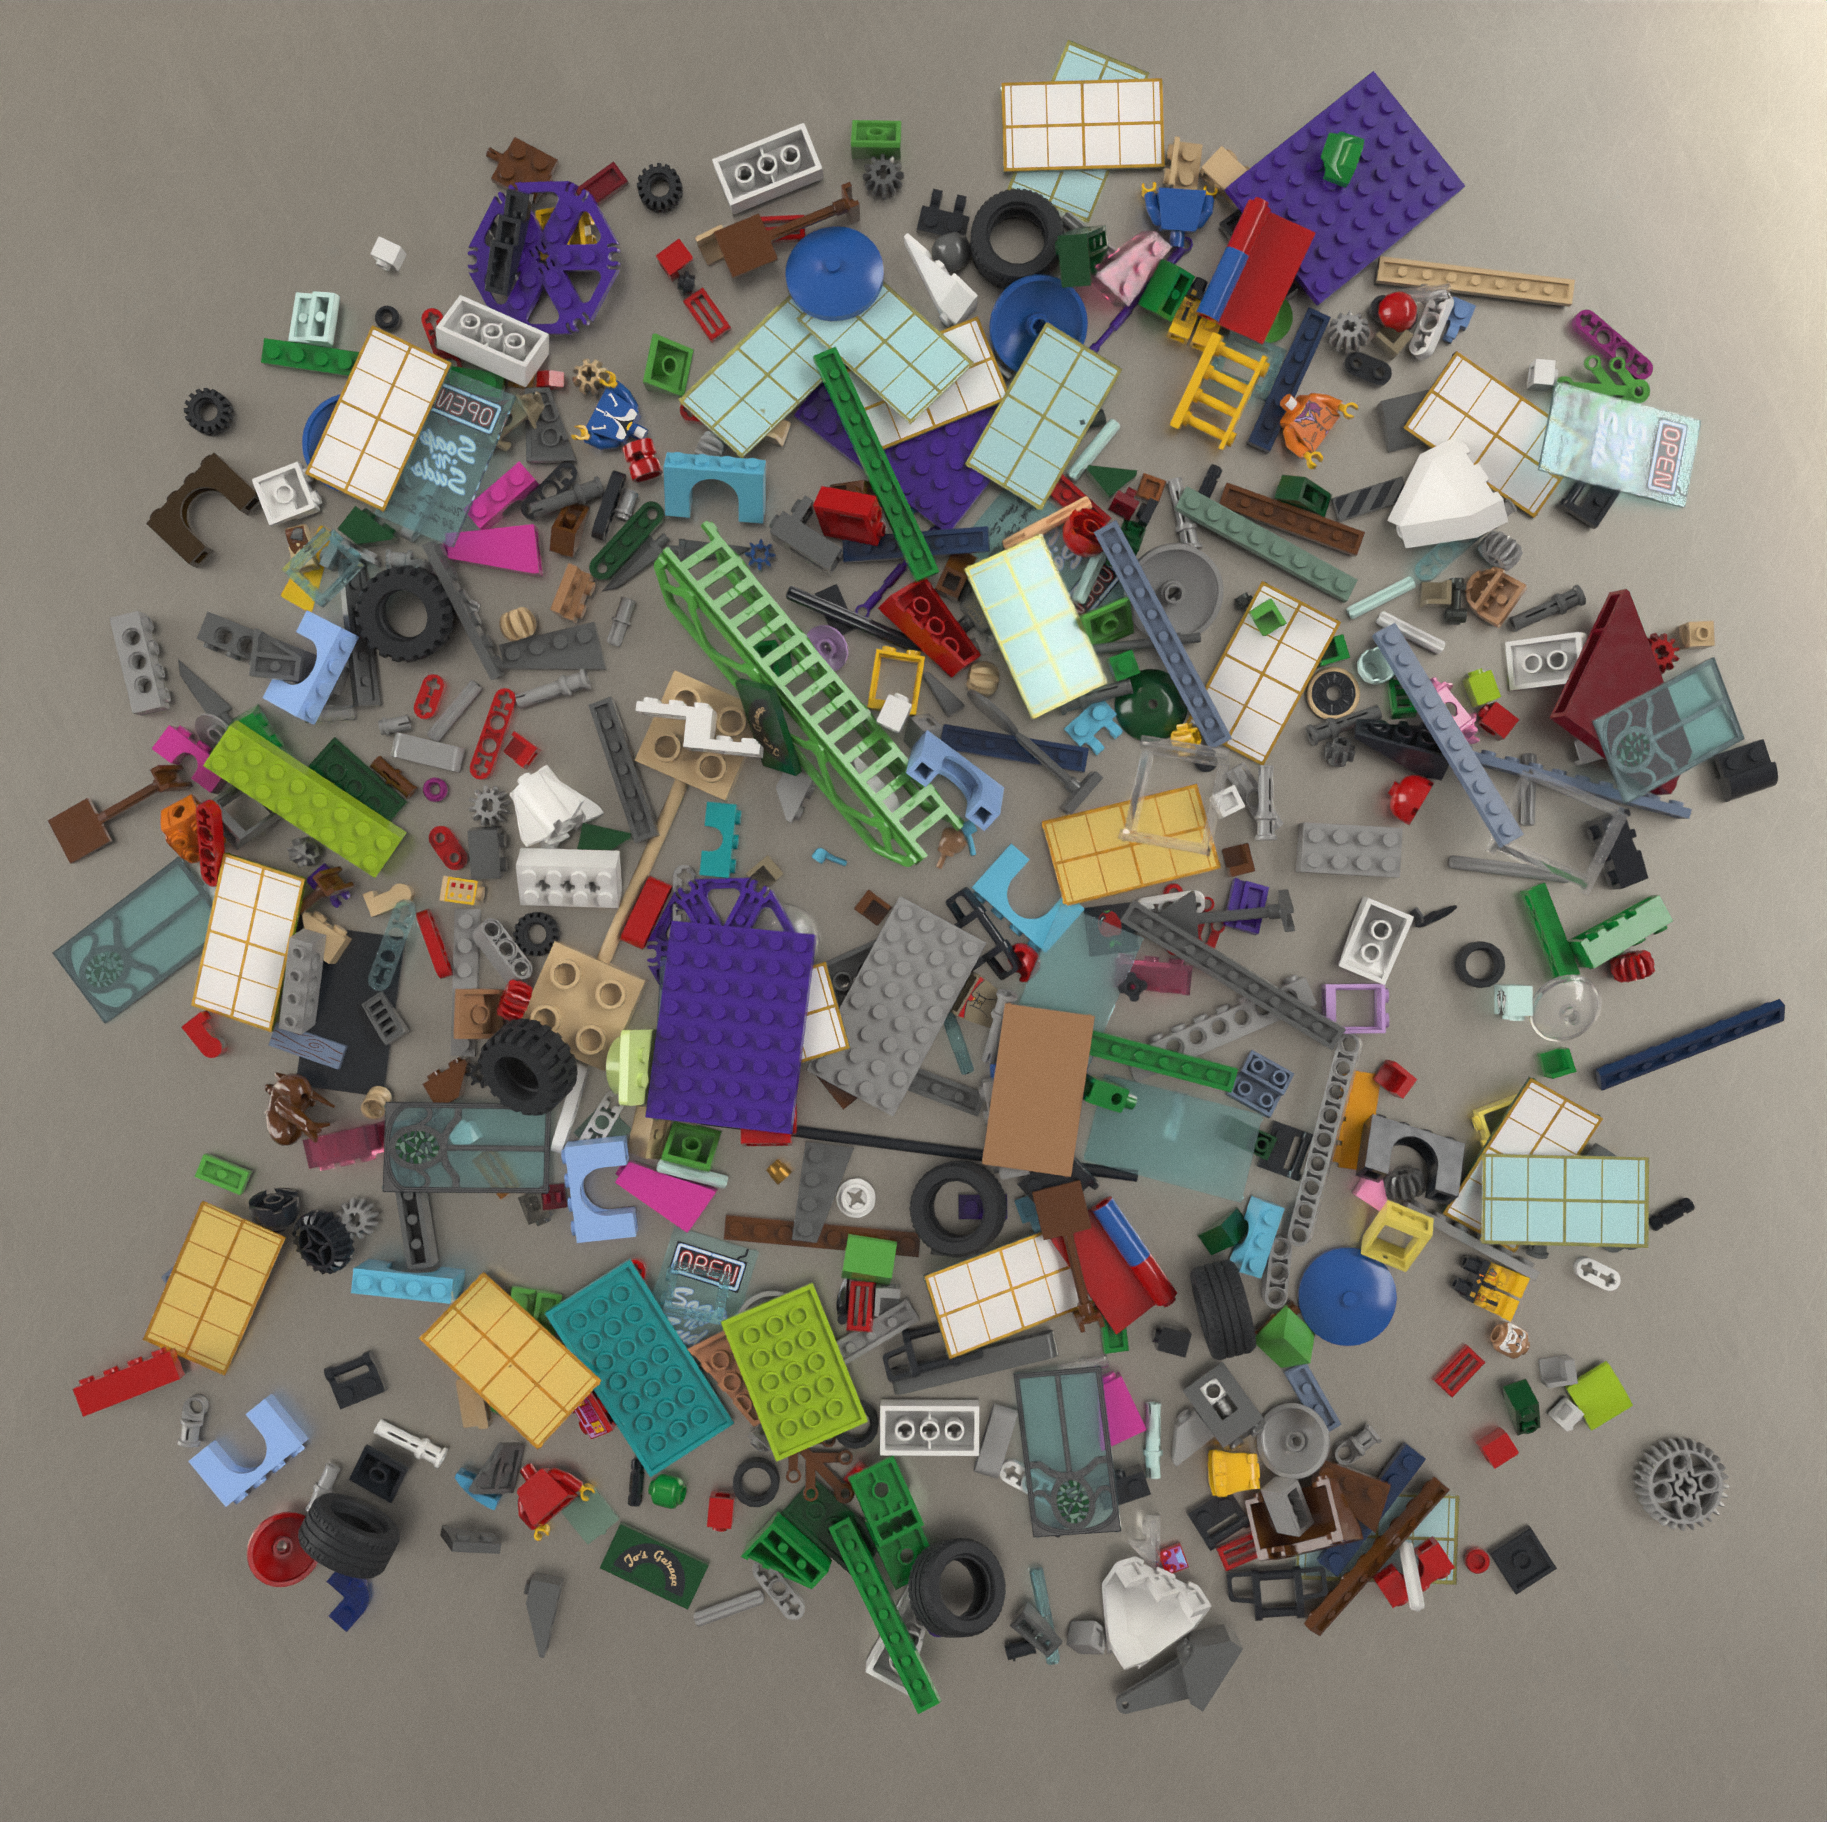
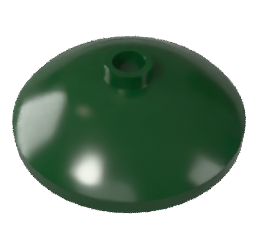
[1114,669,1188,743]

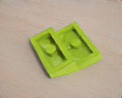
[1564,1361,1633,1431]

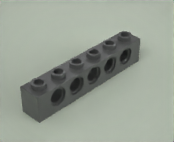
[197,611,350,698]

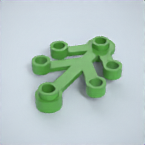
[1552,355,1650,422]

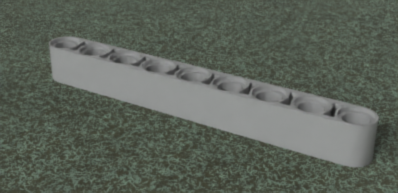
[1288,1034,1363,1247]

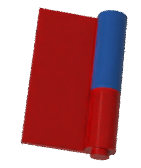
[1196,197,1316,345]
[1050,1196,1177,1335]

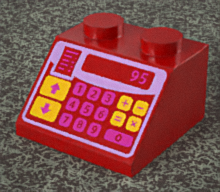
[572,1390,616,1439]

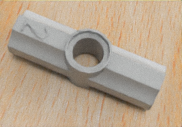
[1225,762,1283,830]

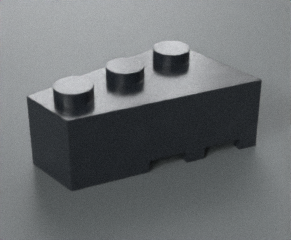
[1586,809,1648,890]

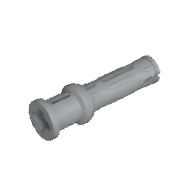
[1167,477,1203,550]
[515,668,591,709]
[1255,765,1277,840]
[982,989,1018,1064]

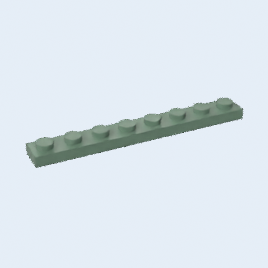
[1174,486,1358,603]

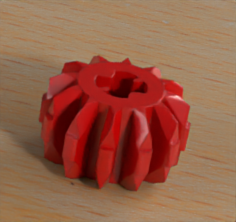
[1647,633,1680,674]
[1610,950,1655,983]
[497,979,533,1021]

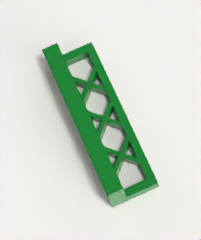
[1520,883,1580,983]

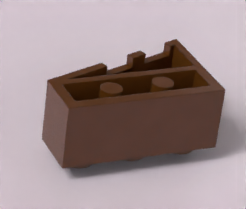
[1311,1459,1392,1533]

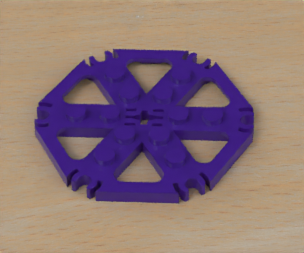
[468,181,621,335]
[647,878,798,990]

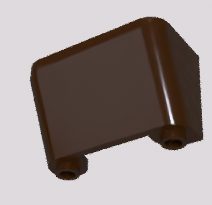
[1245,1475,1363,1561]

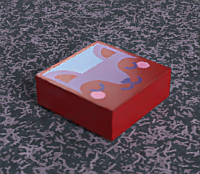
[1157,1542,1189,1574]

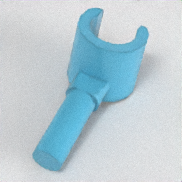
[961,820,978,856]
[812,848,847,866]

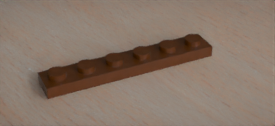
[1219,482,1365,557]

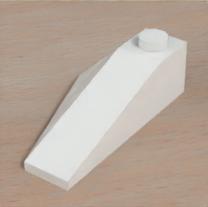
[904,233,978,327]

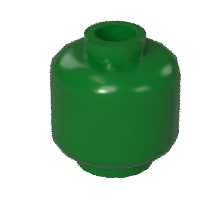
[648,1474,687,1509]

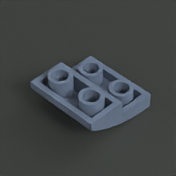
[1226,1050,1295,1118]

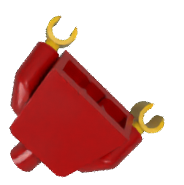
[517,1463,595,1541]

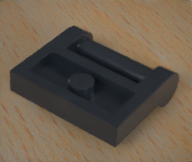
[1558,463,1624,529]
[1256,1120,1313,1181]
[324,1350,388,1410]
[1186,1494,1250,1551]

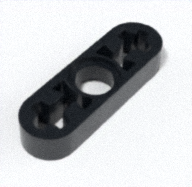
[521,462,579,521]
[591,470,626,542]

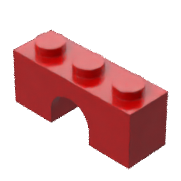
[1372,1536,1455,1608]

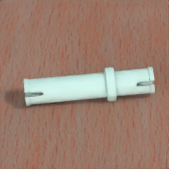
[1143,1402,1163,1479]

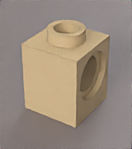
[1679,621,1715,650]

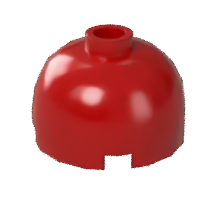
[1063,508,1107,558]
[1388,775,1434,826]

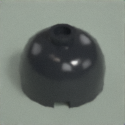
[249,1188,300,1233]

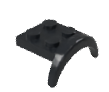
[1017,1156,1100,1202]

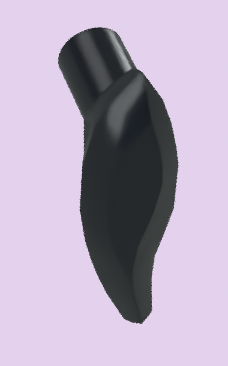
[1410,905,1457,928]
[836,1279,850,1325]

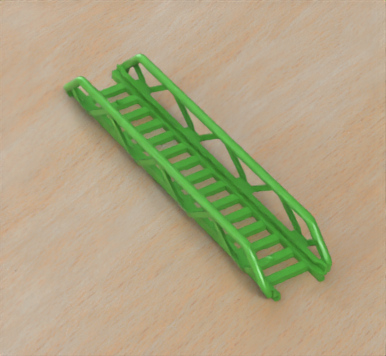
[654,521,965,867]

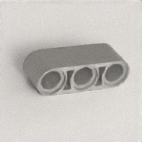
[390,732,465,773]
[473,918,533,984]
[1261,1234,1292,1309]
[974,1404,1018,1479]

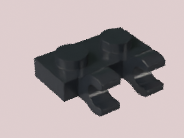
[916,188,970,237]

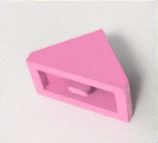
[1351,1178,1387,1211]

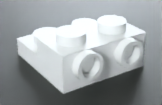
[252,462,322,527]

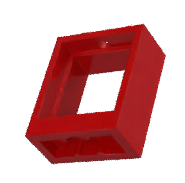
[813,486,887,546]

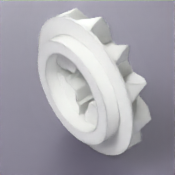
[836,1178,876,1218]

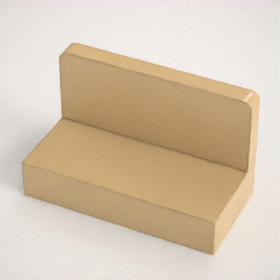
[628,1105,672,1160]
[456,1378,493,1429]

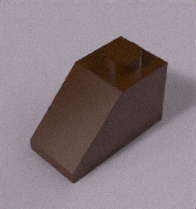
[549,503,590,557]

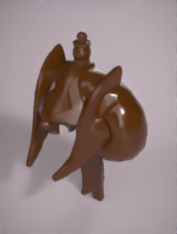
[264,1072,335,1146]

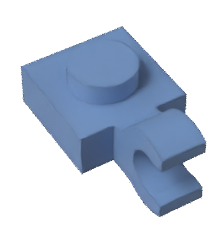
[1442,296,1476,344]

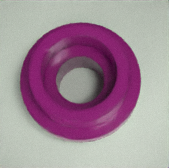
[423,777,448,802]

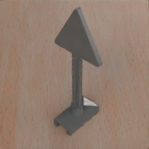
[1157,889,1295,939]

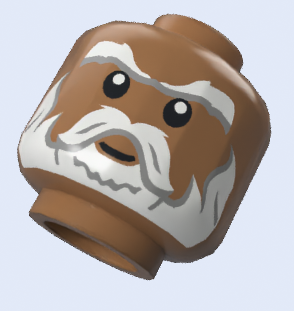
[1491,1322,1530,1359]

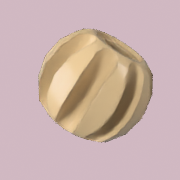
[572,358,609,396]
[499,607,537,642]
[967,661,1000,697]

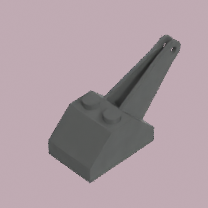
[1116,1624,1243,1714]

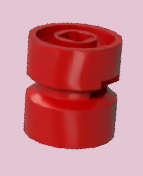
[622,438,663,483]

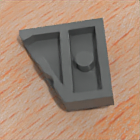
[440,1526,502,1554]

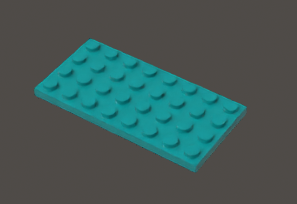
[545,1258,734,1478]

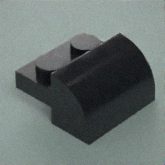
[1713,739,1778,802]

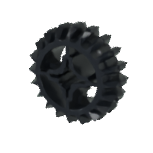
[292,1209,355,1275]

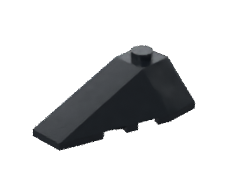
[1354,719,1449,781]

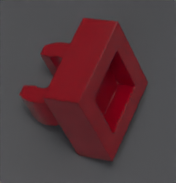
[1108,487,1140,521]
[540,1182,568,1211]

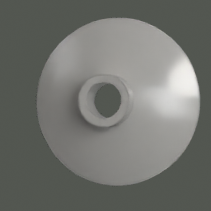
[195,713,228,751]

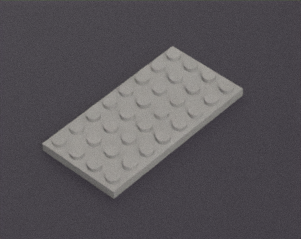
[806,896,986,1116]

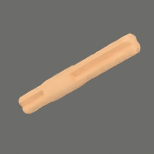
[1002,496,1092,550]

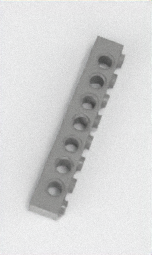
[1127,974,1317,1082]

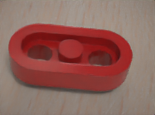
[429,826,469,870]

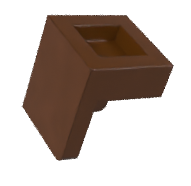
[1222,843,1255,878]
[854,889,892,926]

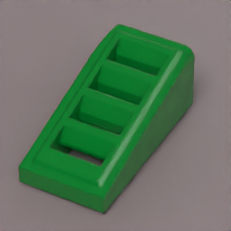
[1387,675,1417,720]

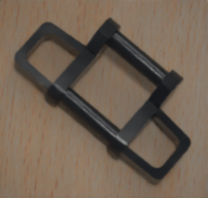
[946,887,1023,980]
[883,1323,984,1383]
[1226,1566,1328,1621]

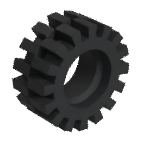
[637,163,683,213]
[184,388,234,436]
[513,912,560,956]

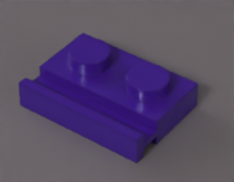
[1222,878,1269,935]

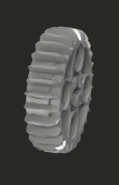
[1634,1437,1730,1531]

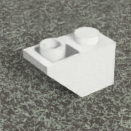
[876,693,912,734]

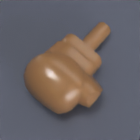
[936,827,966,869]

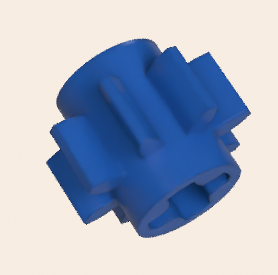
[745,539,776,571]

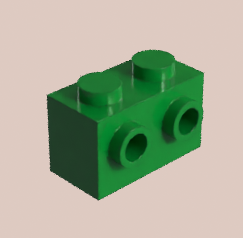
[1138,259,1195,322]

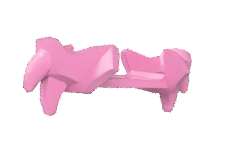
[1430,677,1480,744]

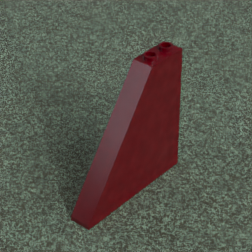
[1550,589,1691,795]

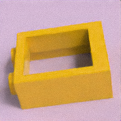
[867,646,925,717]

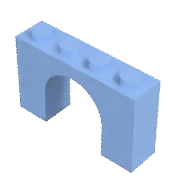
[263,610,359,725]
[906,730,1004,831]
[561,1135,639,1243]
[188,1394,309,1507]

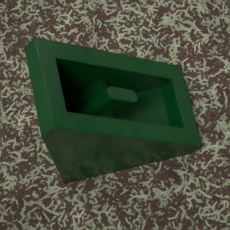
[1086,465,1137,502]
[1197,1207,1249,1255]

